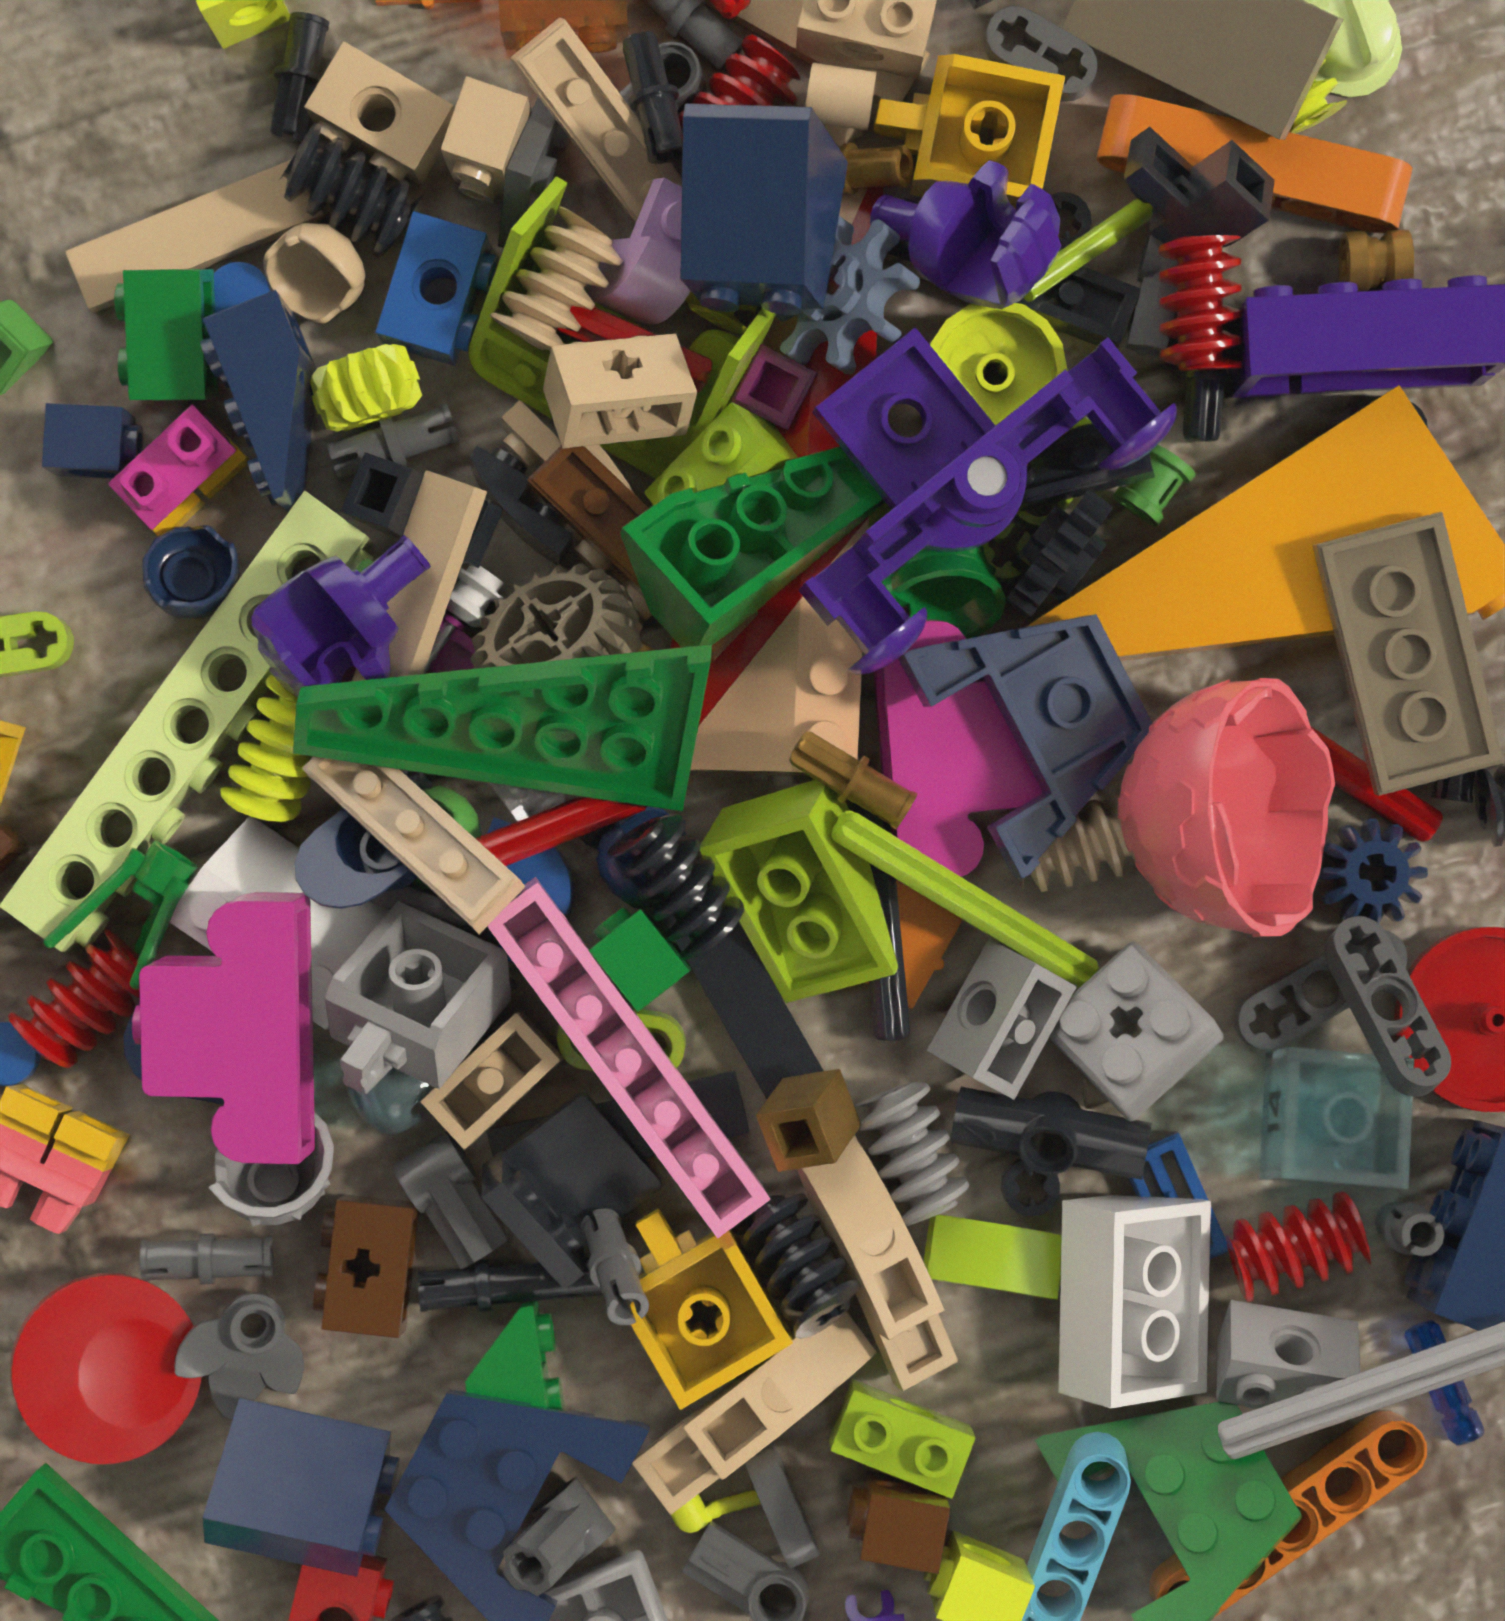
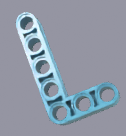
[1022,1432,1131,1621]

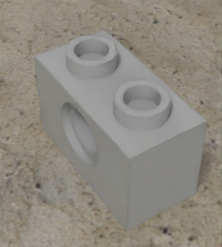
[927,939,1077,1099]
[1217,1300,1361,1423]

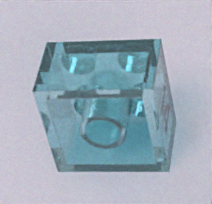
[1259,1047,1414,1191]

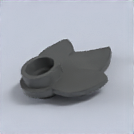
[174,1292,304,1419]

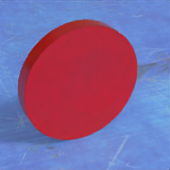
[1394,927,1505,1112]
[10,1273,202,1464]

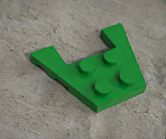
[1035,1401,1302,1621]

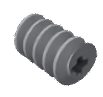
[854,1082,969,1226]

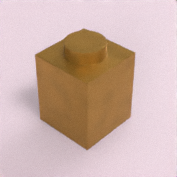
[756,1068,861,1172]

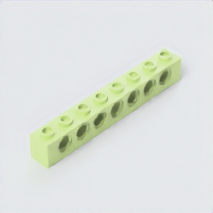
[0,491,375,952]

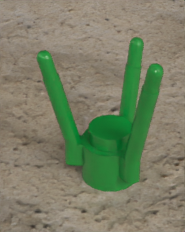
[43,841,198,990]

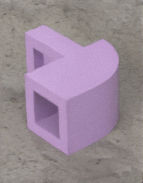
[588,178,690,324]

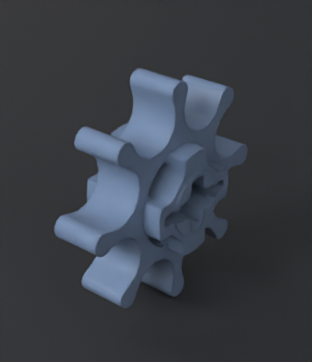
[775,216,920,375]

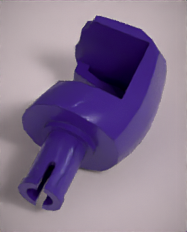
[870,160,1061,309]
[252,535,431,697]

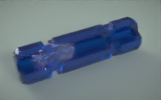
[1404,1320,1485,1446]

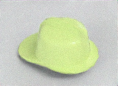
[1305,0,1402,98]

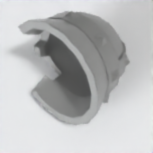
[209,1111,334,1226]

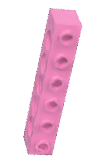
[487,877,771,1238]

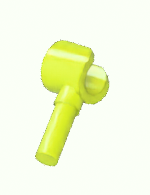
[671,1489,761,1533]

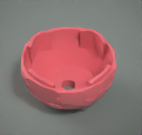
[1118,678,1335,937]

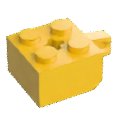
[873,54,1065,209]
[630,1208,793,1410]

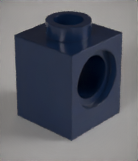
[42,403,144,479]

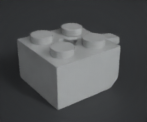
[324,901,511,1094]

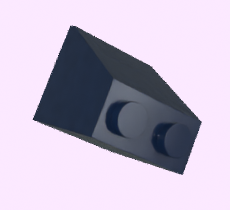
[680,104,848,315]

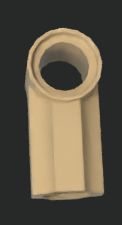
[805,63,876,149]

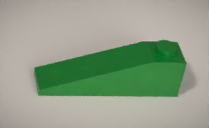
[620,446,885,647]

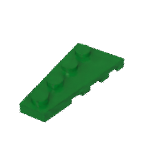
[0,1463,219,1621]

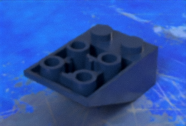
[200,289,316,512]
[1404,1120,1505,1331]

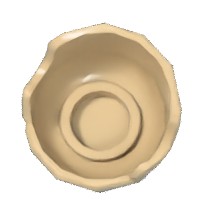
[263,223,366,324]

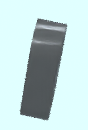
[984,6,1097,102]
[745,1442,820,1568]

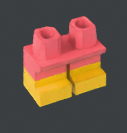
[0,1084,130,1234]

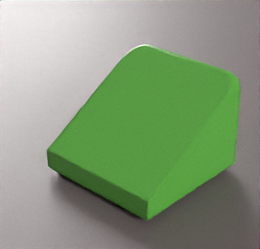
[0,300,53,395]

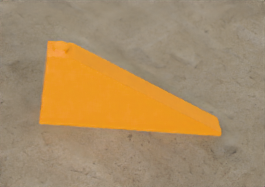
[1026,385,1505,661]

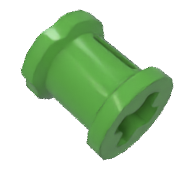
[1113,445,1195,527]

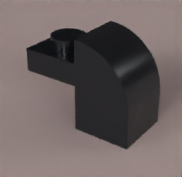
[1123,126,1275,248]
[341,452,503,568]

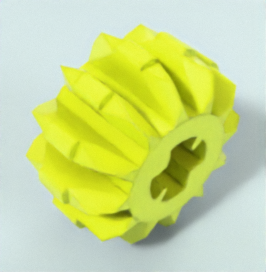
[309,344,422,432]

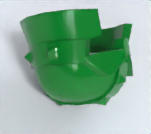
[882,546,1006,638]

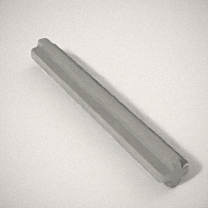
[1218,1322,1505,1459]

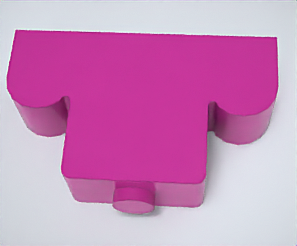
[873,619,1042,884]
[132,892,315,1164]

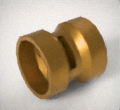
[1338,230,1414,292]

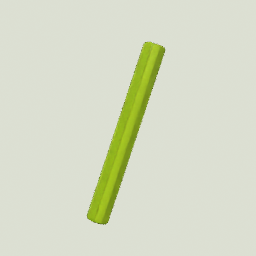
[831,810,1099,989]

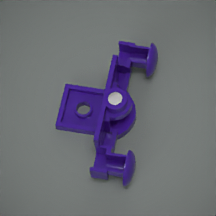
[798,327,1177,675]

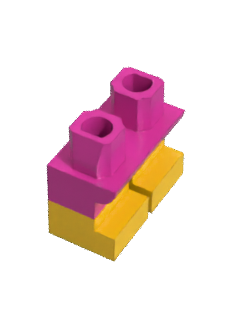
[108,405,251,536]

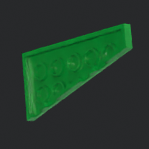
[293,644,712,811]

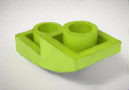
[923,1214,1062,1300]

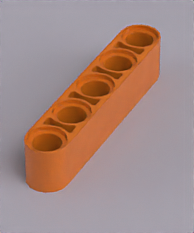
[1096,94,1413,234]
[1149,1411,1427,1617]

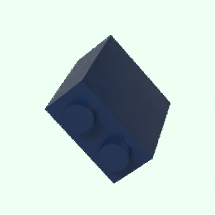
[203,1398,400,1577]

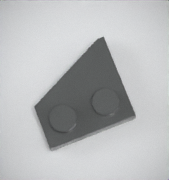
[498,97,571,248]

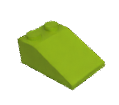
[699,780,898,1003]

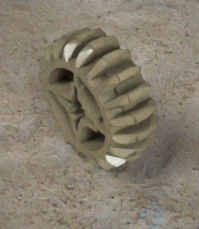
[470,563,643,669]

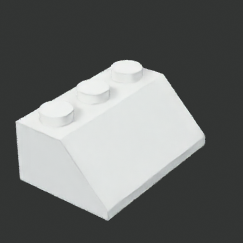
[170,816,390,1030]
[1059,1195,1211,1408]

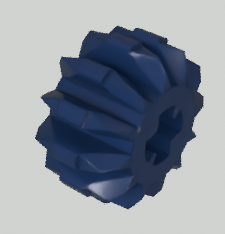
[1318,819,1428,924]

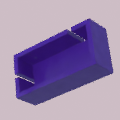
[1228,275,1505,398]

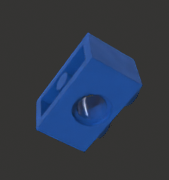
[375,211,498,366]

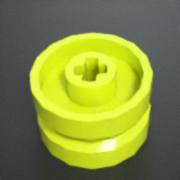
[930,303,1068,425]

